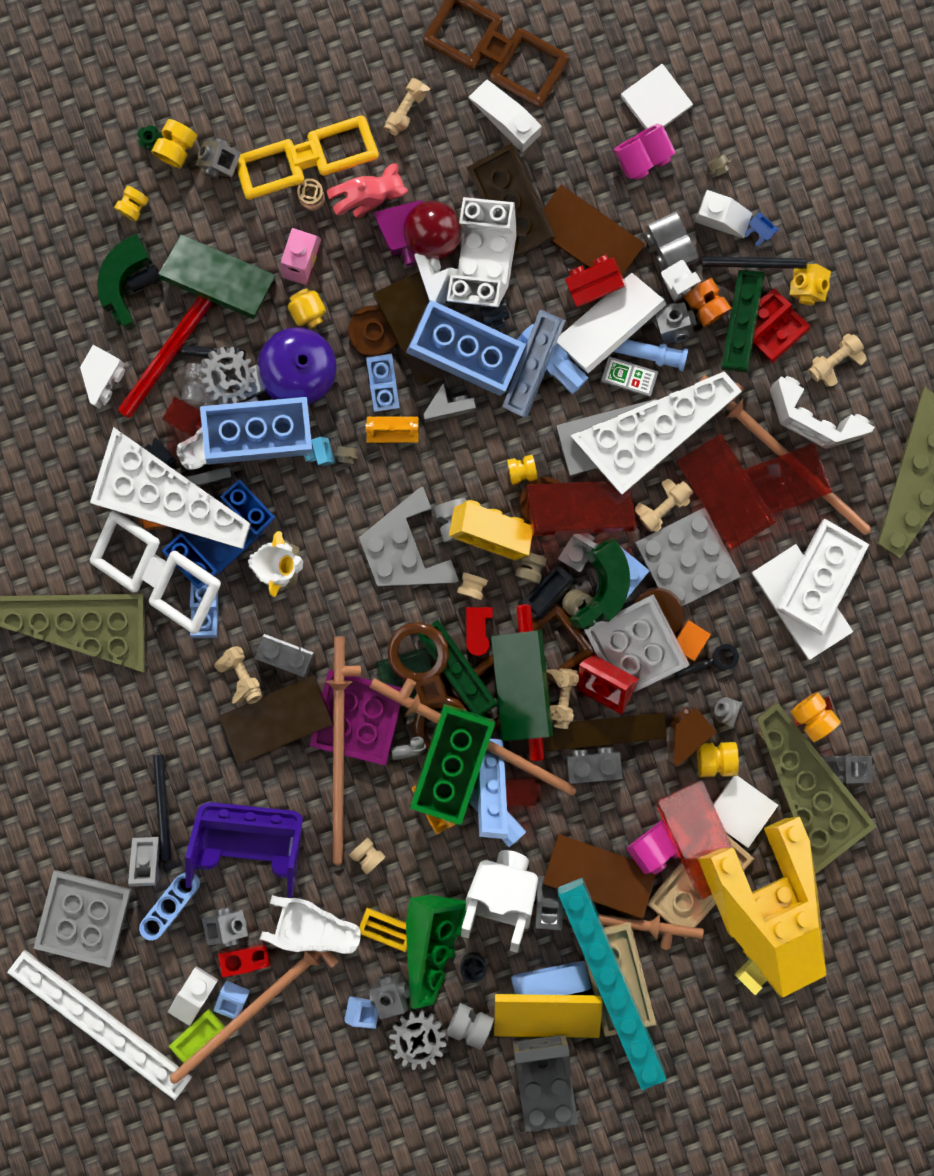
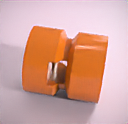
[684,278,732,328]

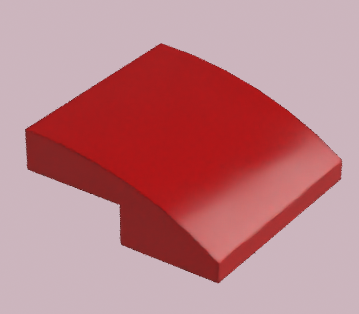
[753,288,810,364]

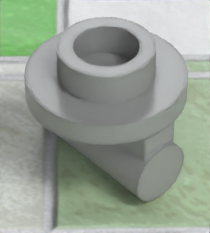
[714,697,742,727]

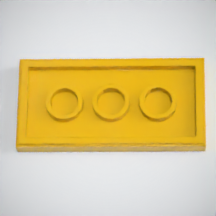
[494,994,602,1038]

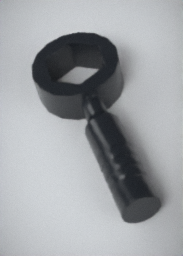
[182,345,246,361]
[676,644,739,678]

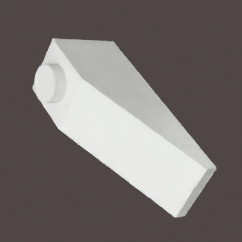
[469,80,542,153]

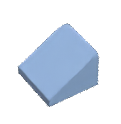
[213,981,250,1019]
[345,996,379,1029]

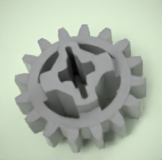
[198,347,256,405]
[389,1010,447,1070]

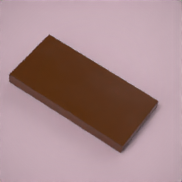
[544,185,645,275]
[542,834,656,920]

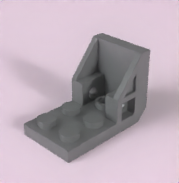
[513,1034,578,1132]

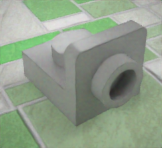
[558,530,597,573]

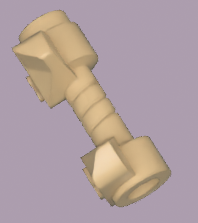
[384,78,431,136]
[808,334,866,387]
[635,479,693,532]
[214,646,262,704]
[546,669,579,729]

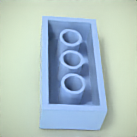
[406,300,526,396]
[200,397,312,464]

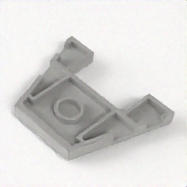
[359,487,459,586]

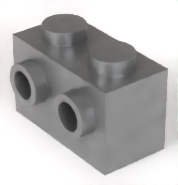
[565,747,623,784]

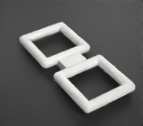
[90,510,221,634]

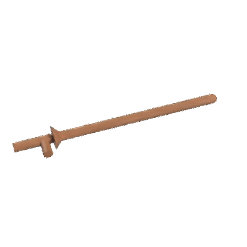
[698,375,871,535]
[326,636,361,866]
[369,678,576,795]
[532,904,704,950]
[170,951,339,1084]

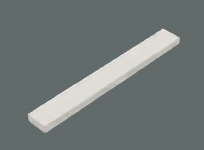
[7,950,192,1100]

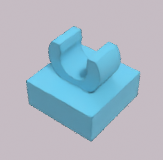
[304,437,336,466]

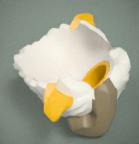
[248,531,303,597]

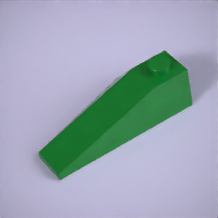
[406,895,467,1009]

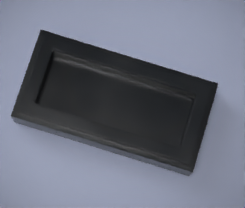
[522,564,577,620]

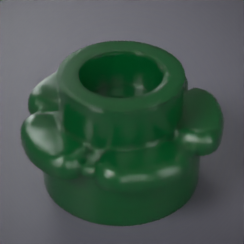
[137,125,163,150]

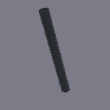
[702,256,808,269]
[153,754,171,860]

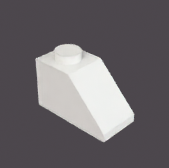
[695,190,752,239]

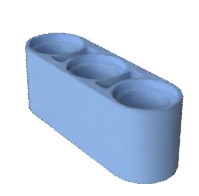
[139,872,200,940]
[511,961,591,995]

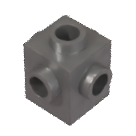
[196,138,241,179]
[655,302,697,344]
[202,907,248,947]
[369,973,410,1019]

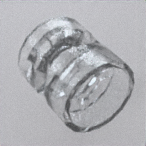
[181,363,216,406]

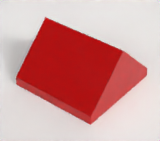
[576,654,639,715]

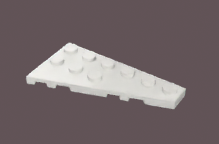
[570,372,742,495]
[90,427,251,549]

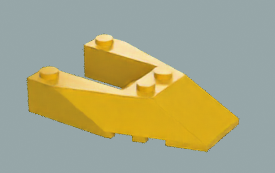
[698,817,827,997]

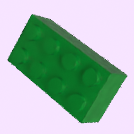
[410,704,495,825]

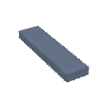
[502,310,565,417]

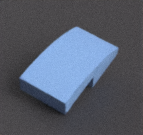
[366,354,400,412]
[190,583,218,638]

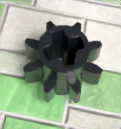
[479,299,510,330]

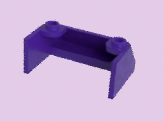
[185,802,303,899]

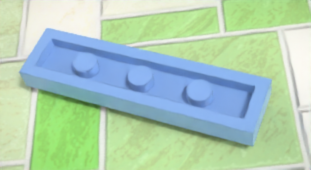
[477,739,508,839]

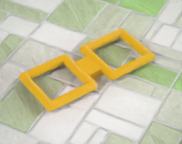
[236,115,379,200]

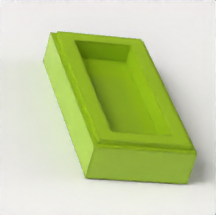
[169,1009,225,1063]

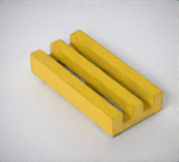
[359,907,407,952]

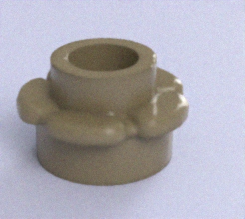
[707,153,732,176]
[333,446,359,464]

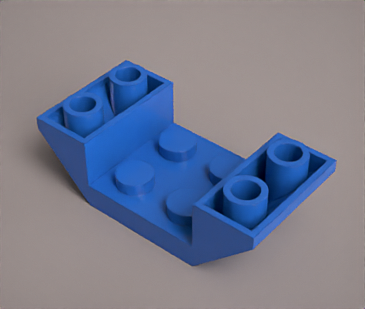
[162,479,276,589]

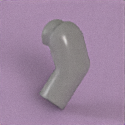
[391,737,426,760]

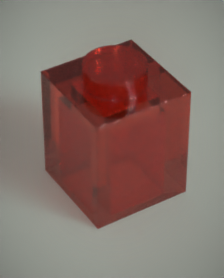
[162,397,202,437]
[505,778,541,807]

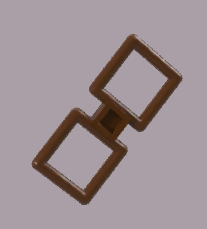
[423,0,570,107]
[449,604,594,734]

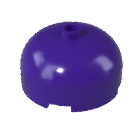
[256,327,337,406]

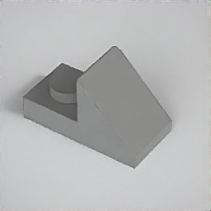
[424,384,476,423]
[128,837,161,887]

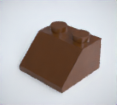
[668,707,717,767]

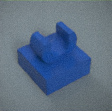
[745,212,779,246]

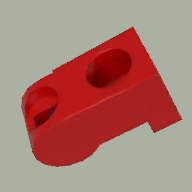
[466,607,493,656]
[218,944,270,978]

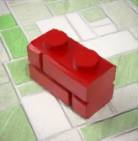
[565,255,627,308]

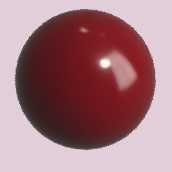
[403,201,461,260]

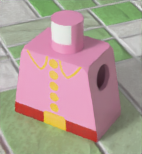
[281,228,322,286]

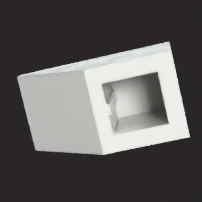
[80,345,125,409]

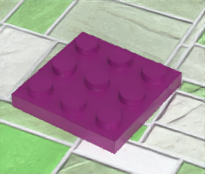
[310,669,402,766]

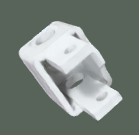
[461,850,538,953]

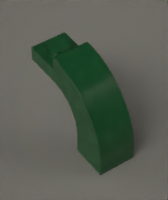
[97,234,152,331]
[568,539,630,629]

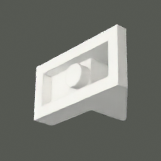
[414,254,459,305]
[661,260,701,303]
[168,966,218,1026]

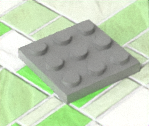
[635,507,741,606]
[584,594,690,693]
[33,870,132,968]

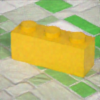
[448,500,534,561]

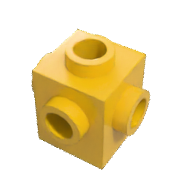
[789,264,831,305]

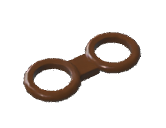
[387,622,470,751]

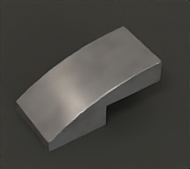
[821,756,873,783]
[535,876,563,931]

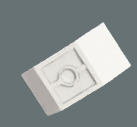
[447,197,517,307]
[770,376,874,449]

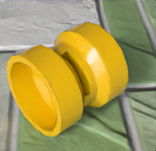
[114,185,149,222]
[507,455,538,485]

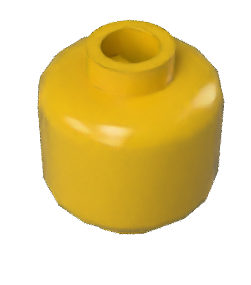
[288,288,326,329]

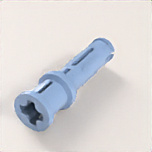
[613,339,688,372]

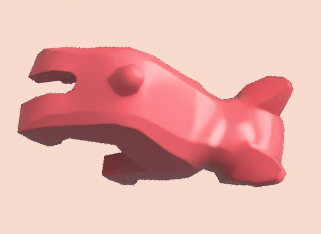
[327,163,408,218]

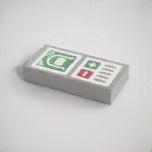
[601,356,658,398]

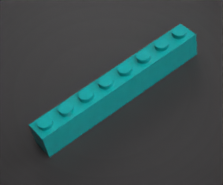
[558,877,667,1090]

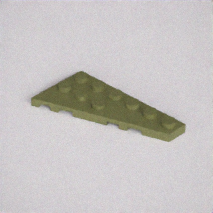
[877,387,934,559]
[0,594,145,673]
[756,702,877,874]

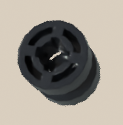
[460,952,486,983]

